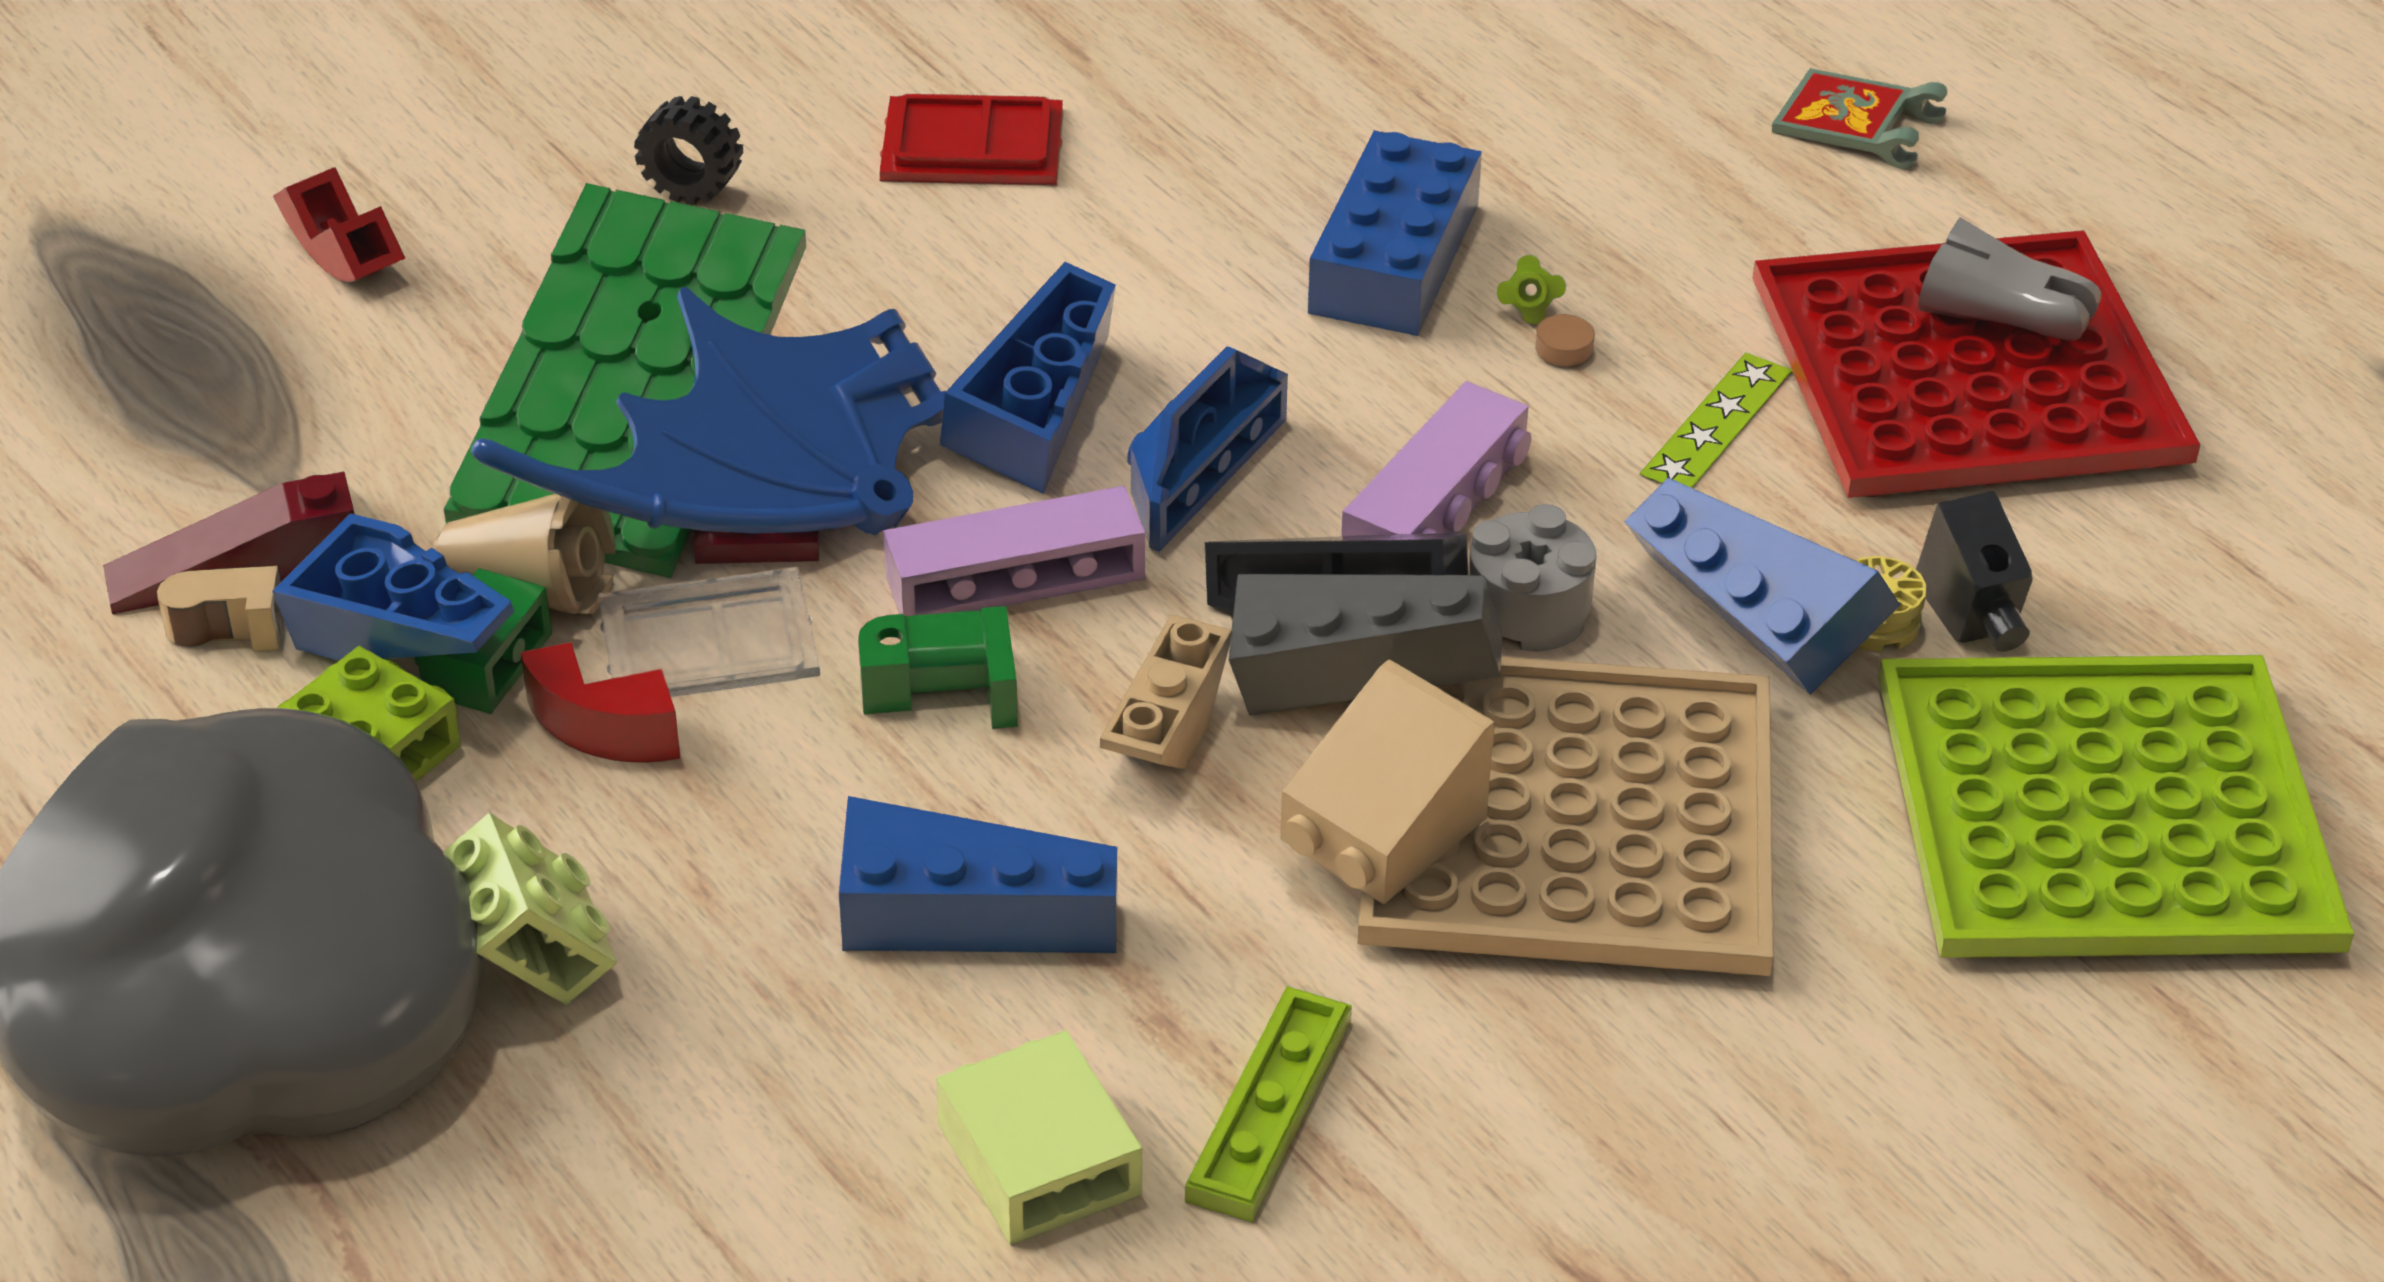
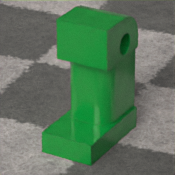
[858,606,1018,729]

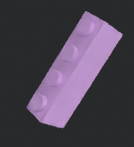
[1341,381,1532,536]
[883,485,1145,616]

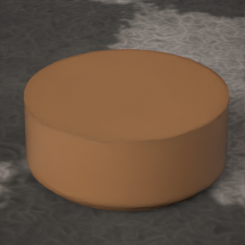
[1535,314,1595,367]

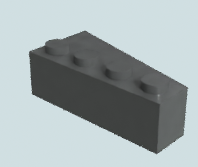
[1228,574,1502,716]

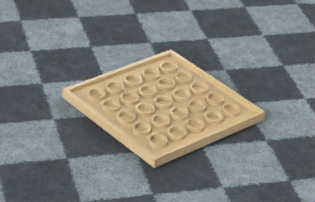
[1357,657,1773,976]

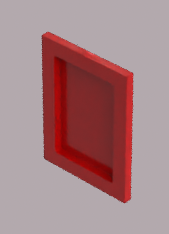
[879,94,1063,185]

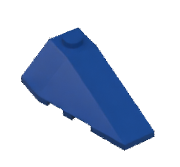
[272,513,515,661]

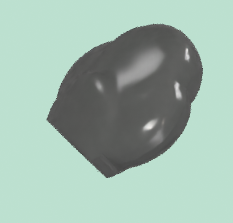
[0,708,483,1157]

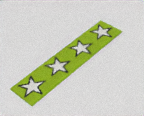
[1639,352,1792,488]

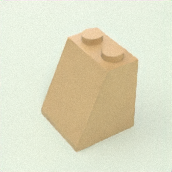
[1280,659,1495,904]

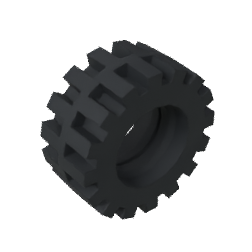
[634,96,744,205]

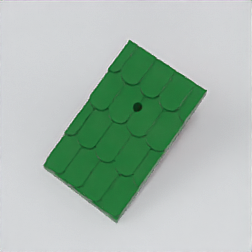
[444,183,806,578]

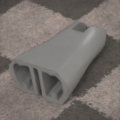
[1918,217,2101,341]

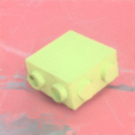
[444,813,617,1005]

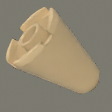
[432,494,616,615]

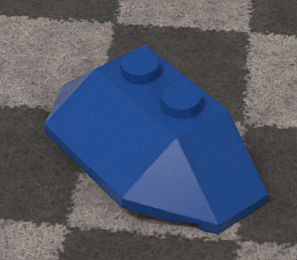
[1127,346,1288,552]

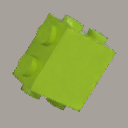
[277,646,461,781]

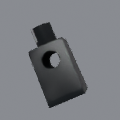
[1916,491,2033,652]

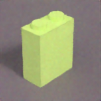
[936,1030,1142,1245]

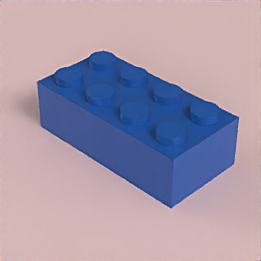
[1308,130,1482,336]

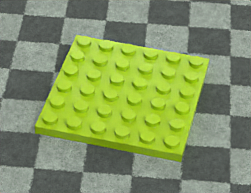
[1878,655,2354,958]

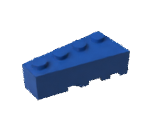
[940,262,1116,494]
[839,796,1118,953]

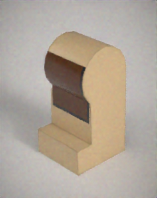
[157,566,284,651]

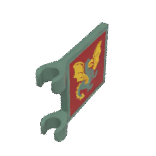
[1772,68,1947,169]

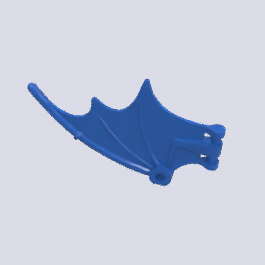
[471,287,946,535]

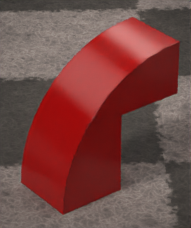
[273,167,406,282]
[520,642,681,763]

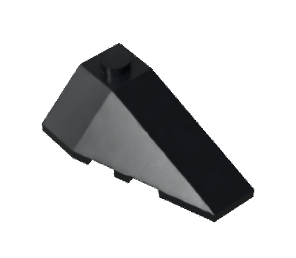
[1205,533,1468,614]

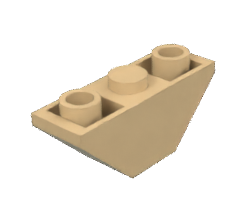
[1100,614,1232,769]

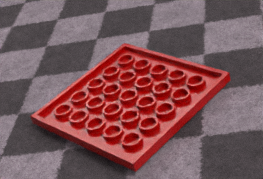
[1752,230,2201,498]

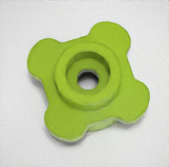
[1497,255,1566,324]

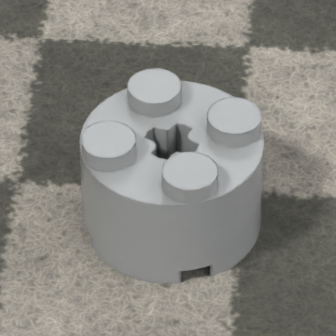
[1468,504,1597,652]

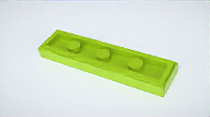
[1185,986,1352,1223]

